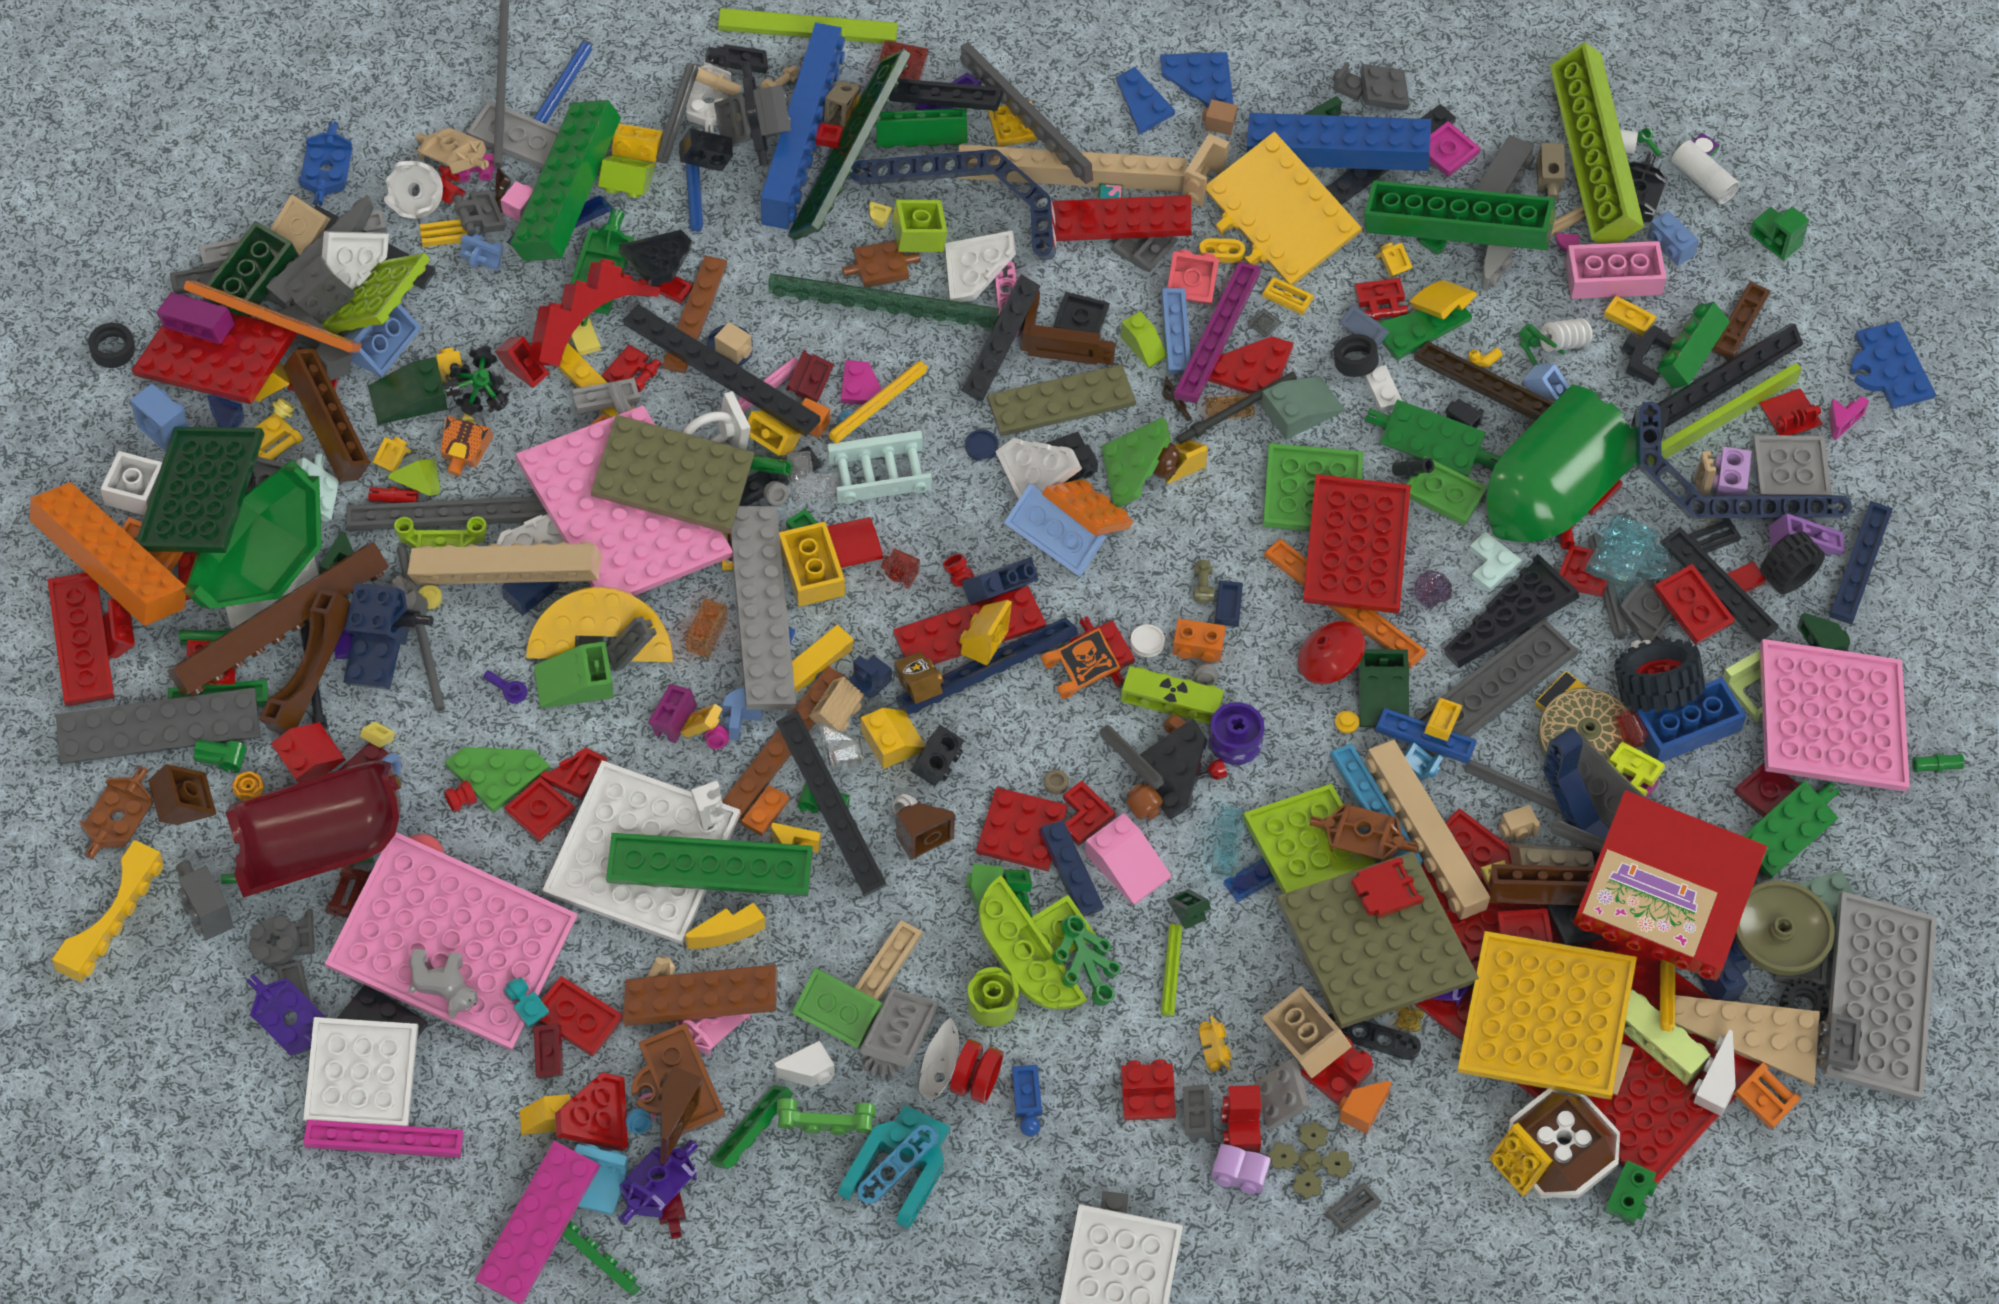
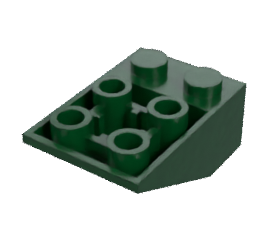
[1356,649,1409,727]

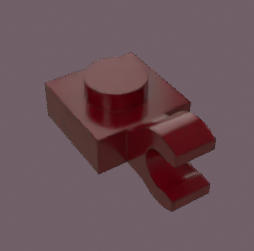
[658,1192,686,1240]

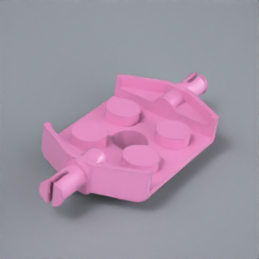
[674,1014,750,1055]

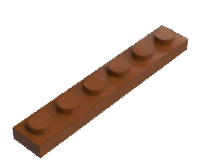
[663,255,727,374]

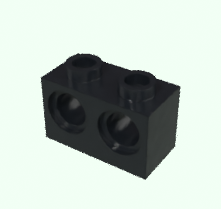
[679,128,733,171]
[910,724,965,786]

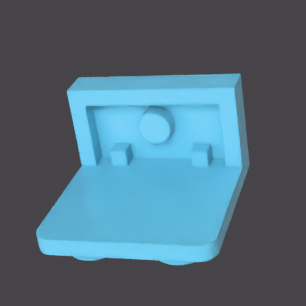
[575,1144,629,1215]

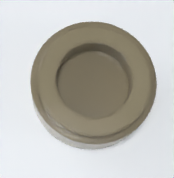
[1044,770,1069,795]

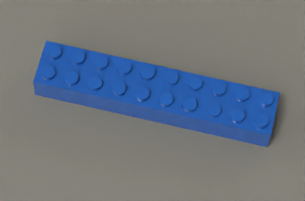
[761,22,845,230]

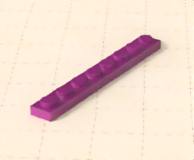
[1174,262,1261,404]

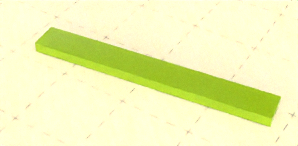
[718,8,898,45]
[1648,363,1802,465]

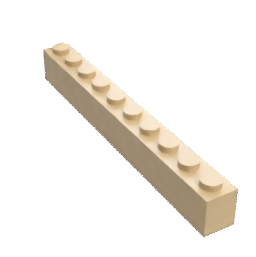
[958,145,1187,192]

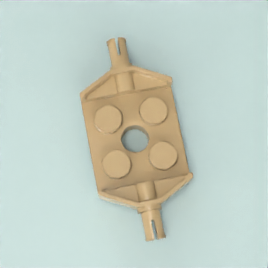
[416,128,489,174]

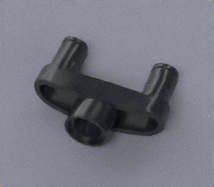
[1621,325,1674,386]

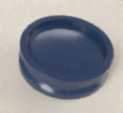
[965,430,998,461]

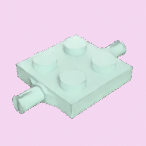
[297,454,339,522]

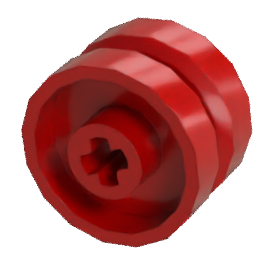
[950,1039,1004,1105]

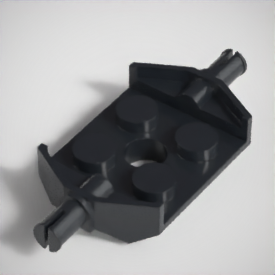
[1629,153,1667,222]

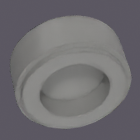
[764,481,789,506]

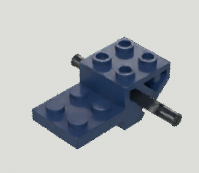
[343,583,434,690]

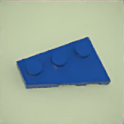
[1116,67,1175,135]

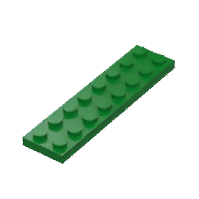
[606,833,813,896]

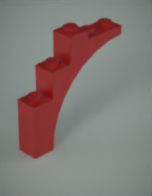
[528,259,660,367]

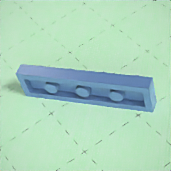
[1161,288,1191,374]

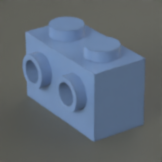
[1648,210,1699,266]

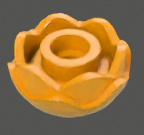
[232,771,264,800]

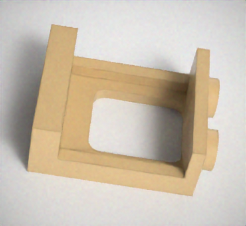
[1182,133,1229,207]

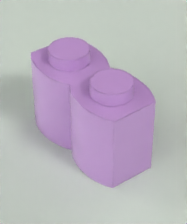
[1211,1144,1271,1195]

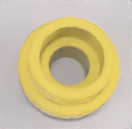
[272,397,295,419]

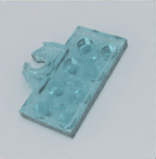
[1584,514,1669,589]

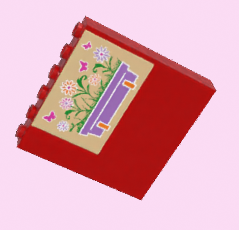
[1573,790,1767,981]

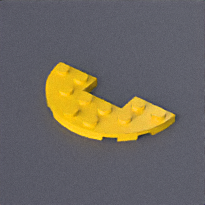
[526,586,673,662]

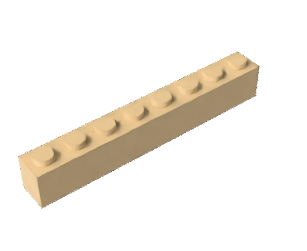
[407,542,602,585]
[1364,740,1491,920]

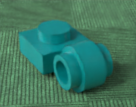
[503,977,550,1028]

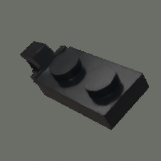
[705,44,768,74]

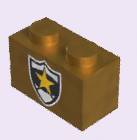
[894,652,943,704]

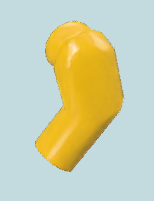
[1468,347,1503,368]

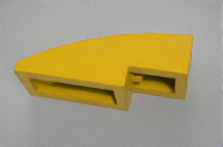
[685,902,765,949]

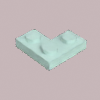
[1469,532,1522,592]

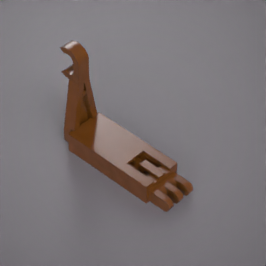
[1021,291,1116,365]

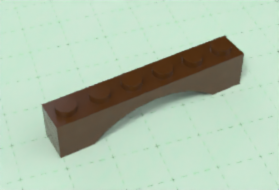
[259,589,350,734]

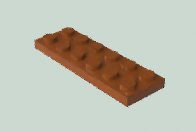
[623,964,778,1026]

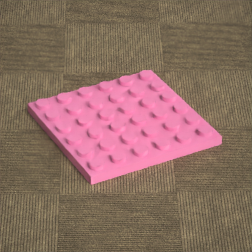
[1760,639,1910,792]

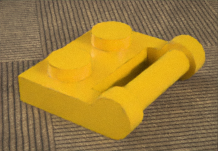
[254,413,303,460]

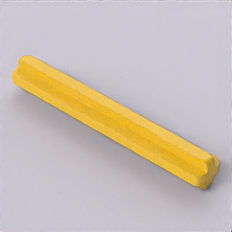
[1660,960,1675,1032]

